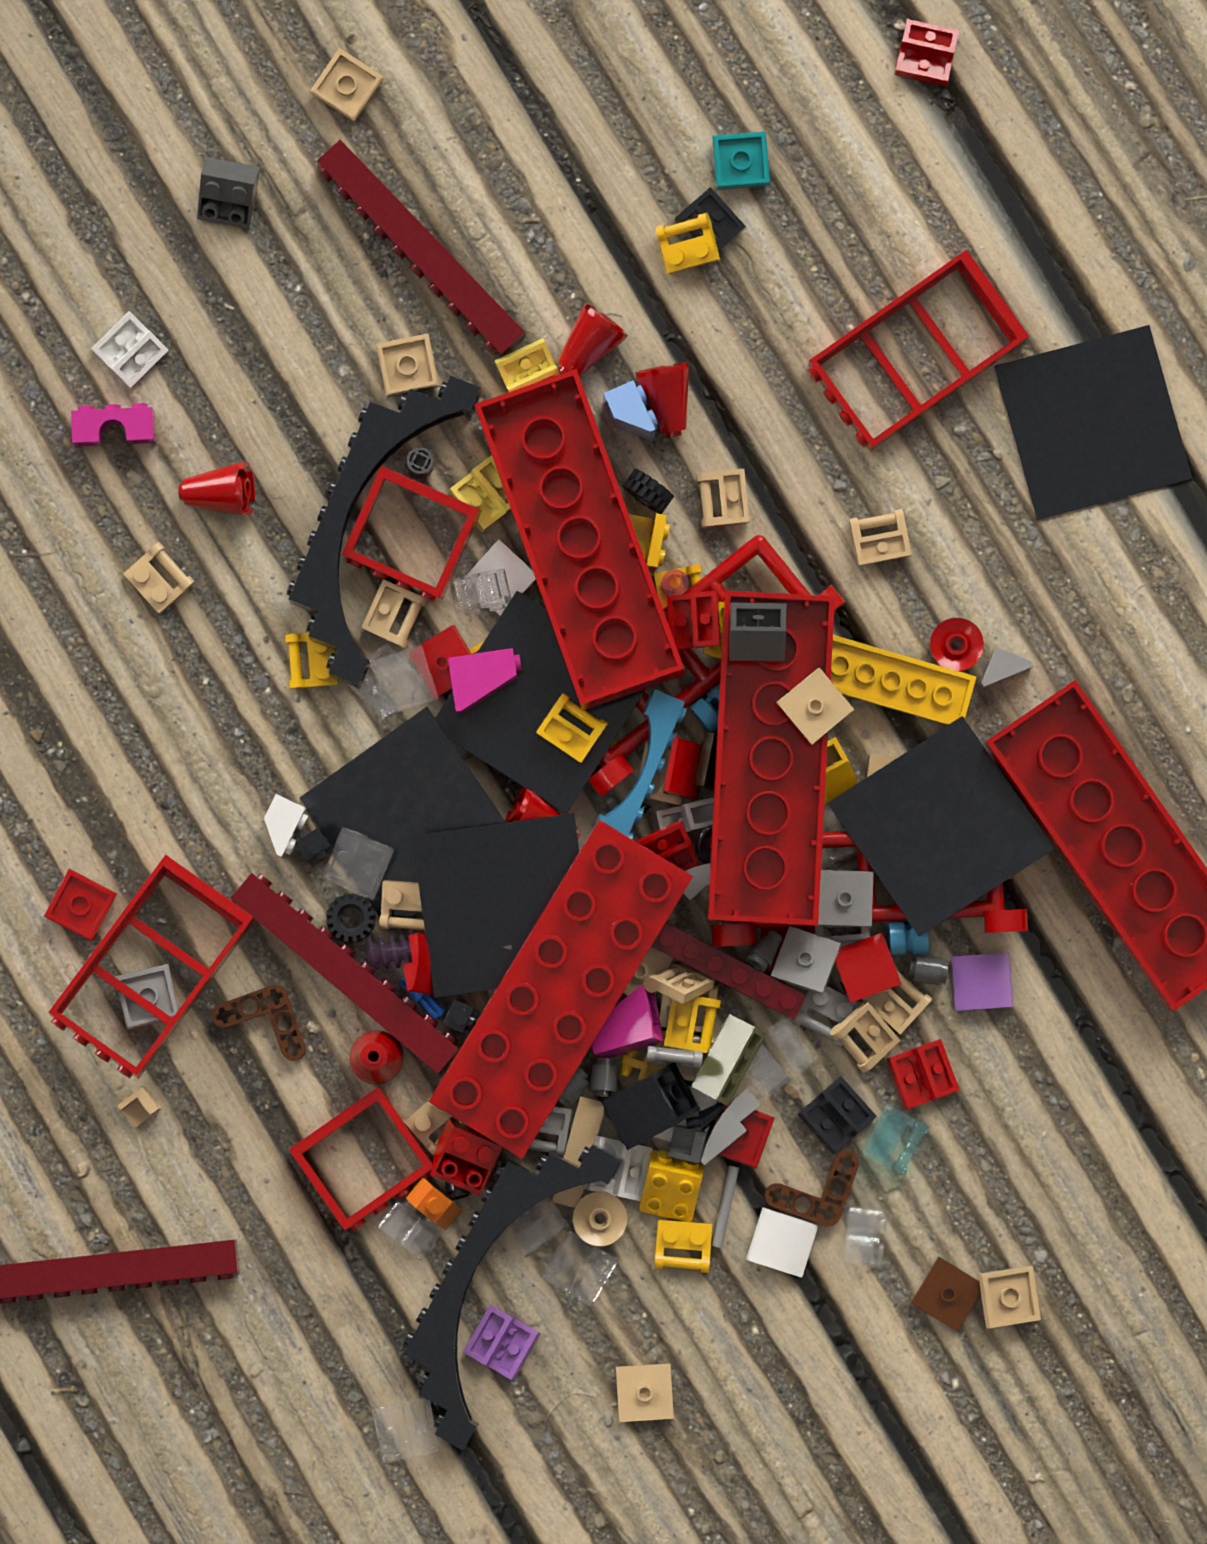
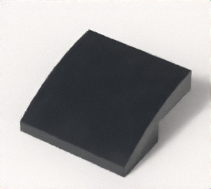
[797,1076,877,1155]

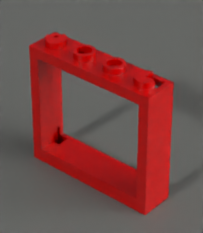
[342,466,482,601]
[289,1087,432,1231]

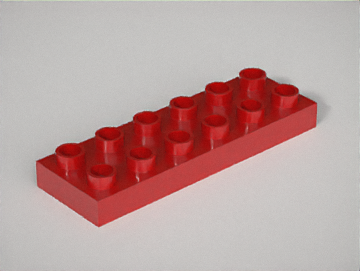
[474,369,685,711]
[707,590,835,926]
[983,680,1207,1012]
[428,820,693,1159]

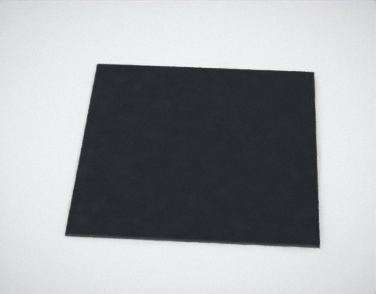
[994,325,1193,520]
[435,591,646,814]
[299,706,506,932]
[828,716,1055,937]
[412,813,580,998]

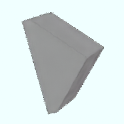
[979,647,1034,690]

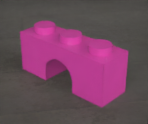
[71,403,156,447]

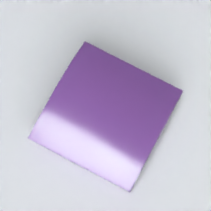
[951,953,1014,1011]
[463,1305,541,1381]

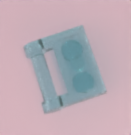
[861,1104,930,1175]

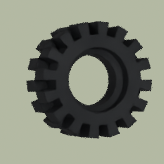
[622,469,674,514]
[326,893,376,943]

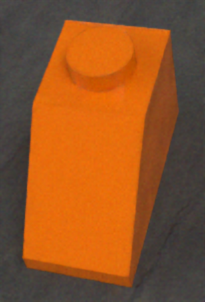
[406,1177,463,1230]

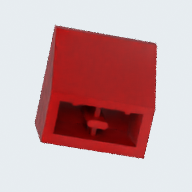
[430,1118,503,1196]

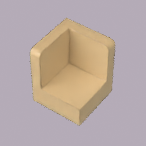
[116,1087,161,1127]

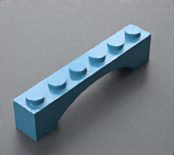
[592,689,687,839]

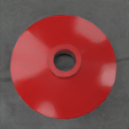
[930,617,984,671]

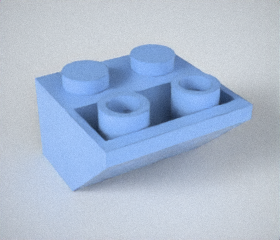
[603,381,658,440]

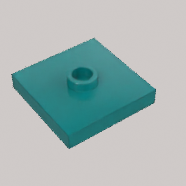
[712,131,770,190]

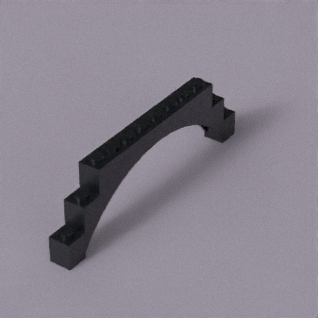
[287,376,481,688]
[403,1144,623,1451]

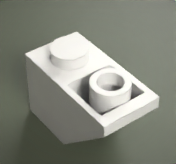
[264,794,309,858]

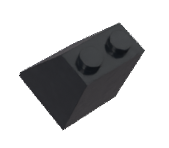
[601,1062,701,1150]

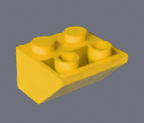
[824,737,858,806]

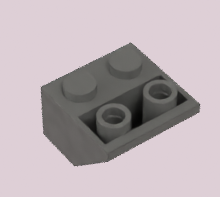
[197,157,260,229]
[729,603,786,661]

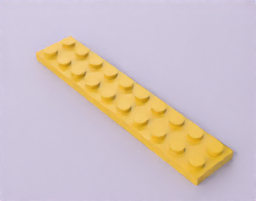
[702,602,976,725]

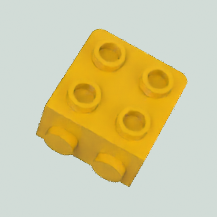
[629,513,670,574]
[639,1149,704,1222]

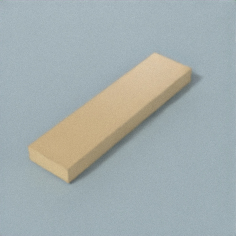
[552,1096,604,1208]

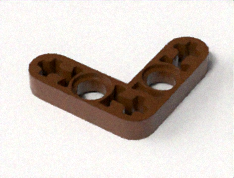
[212,985,306,1061]
[764,1150,859,1226]

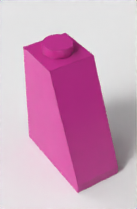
[448,648,522,715]
[590,985,664,1058]

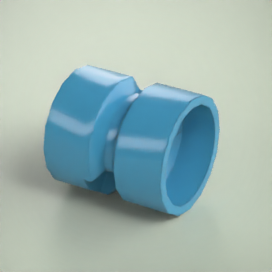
[690,684,720,733]
[888,921,929,956]

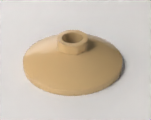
[573,1191,627,1246]

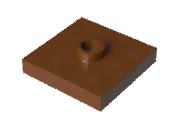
[910,1256,981,1332]

